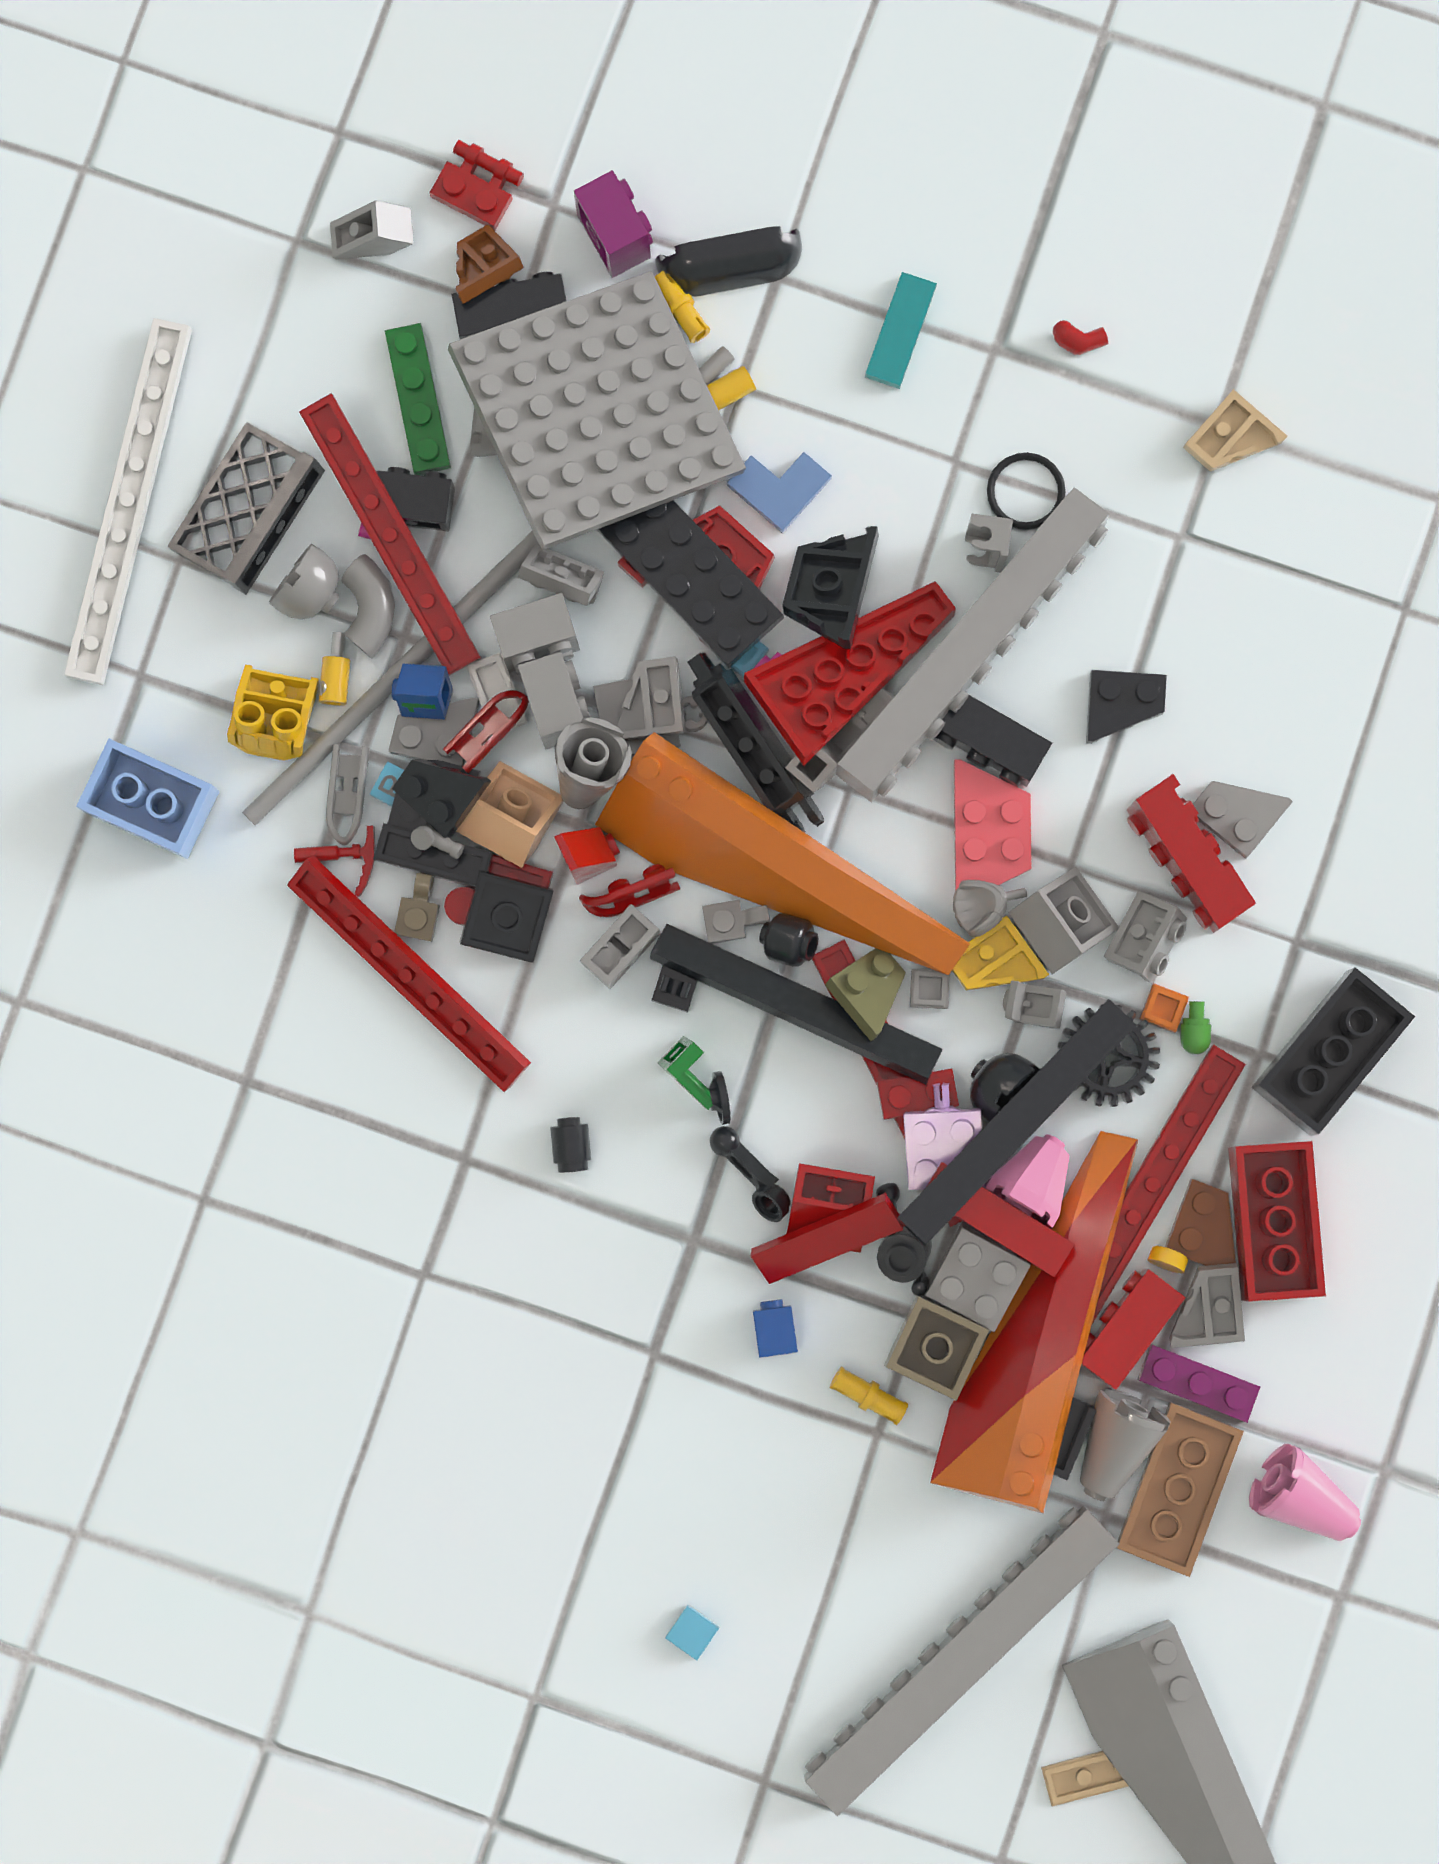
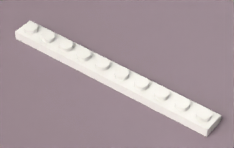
[64,318,192,685]

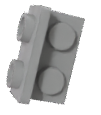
[517,544,604,606]
[1104,890,1187,984]

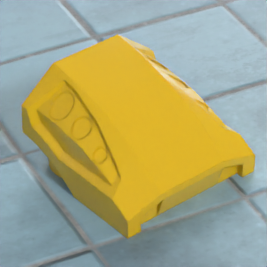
[227,664,319,761]

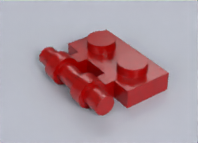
[429,140,524,231]

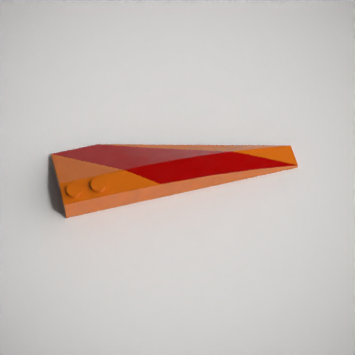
[930,1131,1138,1513]

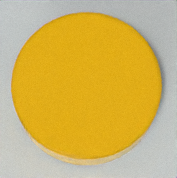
[1148,1246,1188,1274]

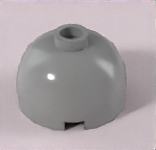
[269,543,340,620]

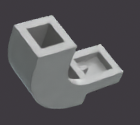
[785,687,895,792]

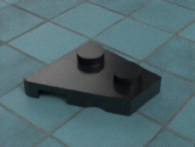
[1086,670,1167,744]
[392,759,491,838]

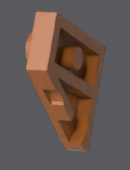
[456,224,524,304]
[1165,1179,1236,1266]

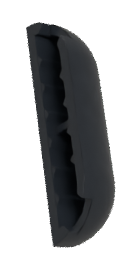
[655,226,802,297]

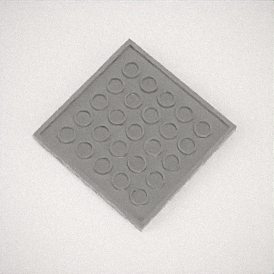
[448,271,746,550]

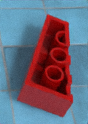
[1126,774,1256,933]

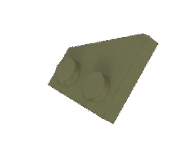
[825,948,906,1041]

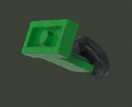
[658,1036,731,1125]

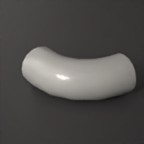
[341,554,395,659]

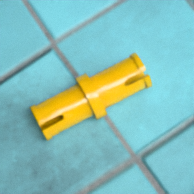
[655,271,710,343]
[829,1366,908,1425]

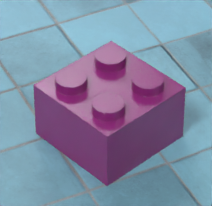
[573,170,653,278]

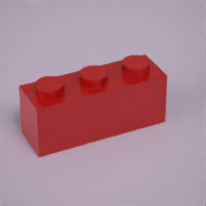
[1081,1269,1186,1390]

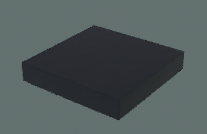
[459,870,554,963]

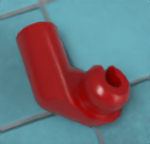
[1052,320,1109,355]

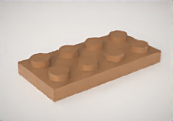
[1116,1402,1244,1577]

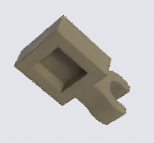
[394,873,440,942]

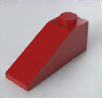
[554,827,620,885]

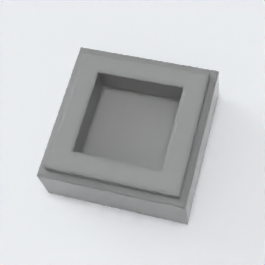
[910,969,950,1009]

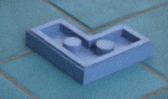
[727,452,832,534]

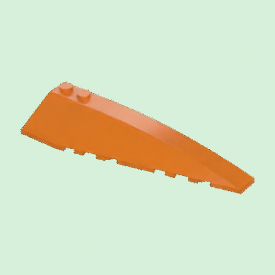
[595,732,970,975]

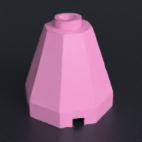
[984,1134,1070,1229]

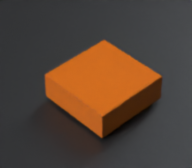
[1139,983,1189,1033]

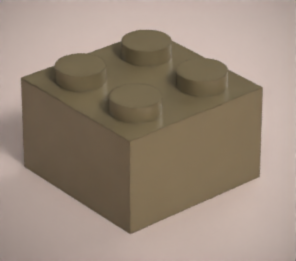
[884,1296,989,1401]

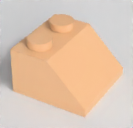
[456,761,563,868]

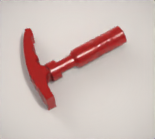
[294,825,375,897]

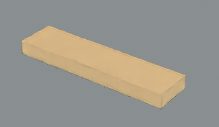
[1041,1751,1129,1807]

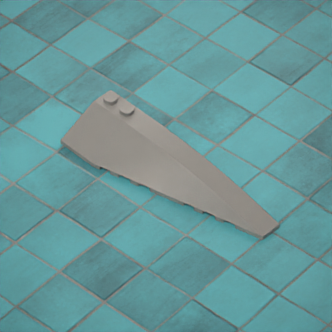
[1062,1619,1276,1864]

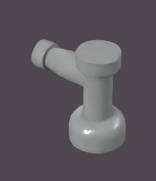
[411,822,464,859]

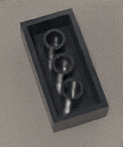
[1251,967,1415,1136]

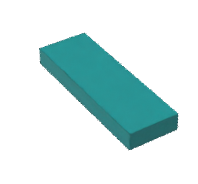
[865,272,937,389]

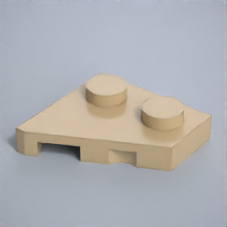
[1183,389,1287,472]

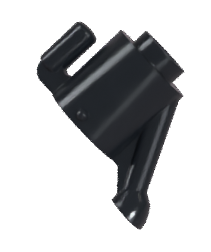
[876,1183,933,1296]

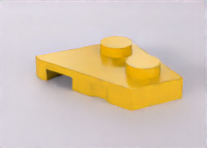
[952,915,1049,991]

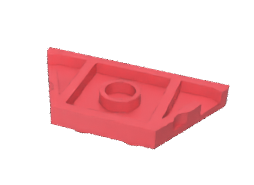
[954,759,1032,890]

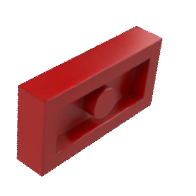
[876,1068,959,1120]

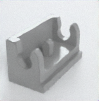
[965,513,1013,573]

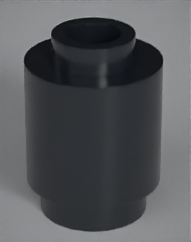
[550,1117,591,1173]

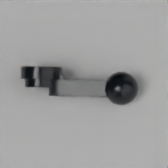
[709,1126,791,1222]

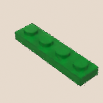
[384,323,451,475]

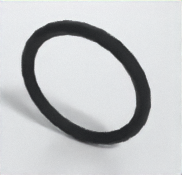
[987,452,1066,530]

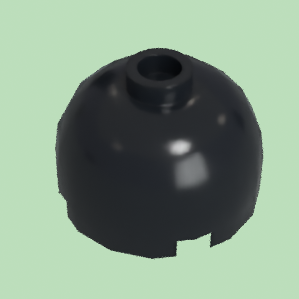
[970,1053,1040,1124]

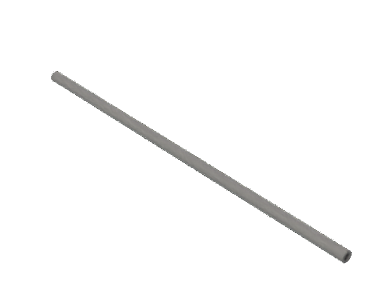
[242,346,735,826]

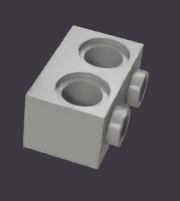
[580,904,661,989]

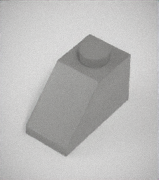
[330,200,413,259]

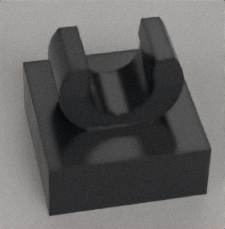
[651,965,698,1013]

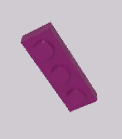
[1137,1344,1260,1423]

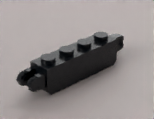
[687,652,824,833]

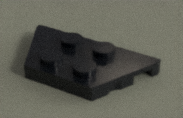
[782,526,879,649]

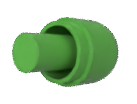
[1180,1001,1212,1054]

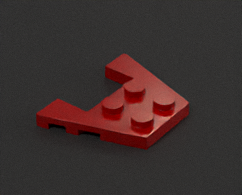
[617,505,775,646]

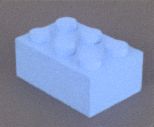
[76,738,219,859]

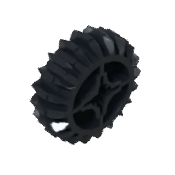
[1057,1004,1160,1107]

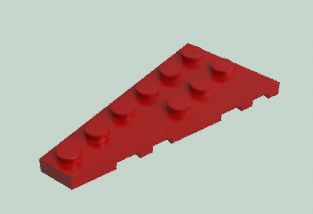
[743,581,956,766]

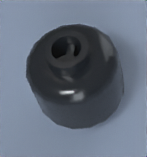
[759,913,819,967]

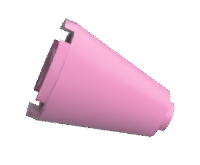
[1249,1444,1361,1541]

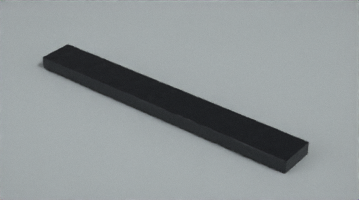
[650,924,943,1085]
[897,999,1137,1246]

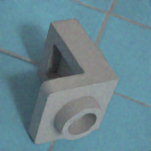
[1003,981,1067,1029]

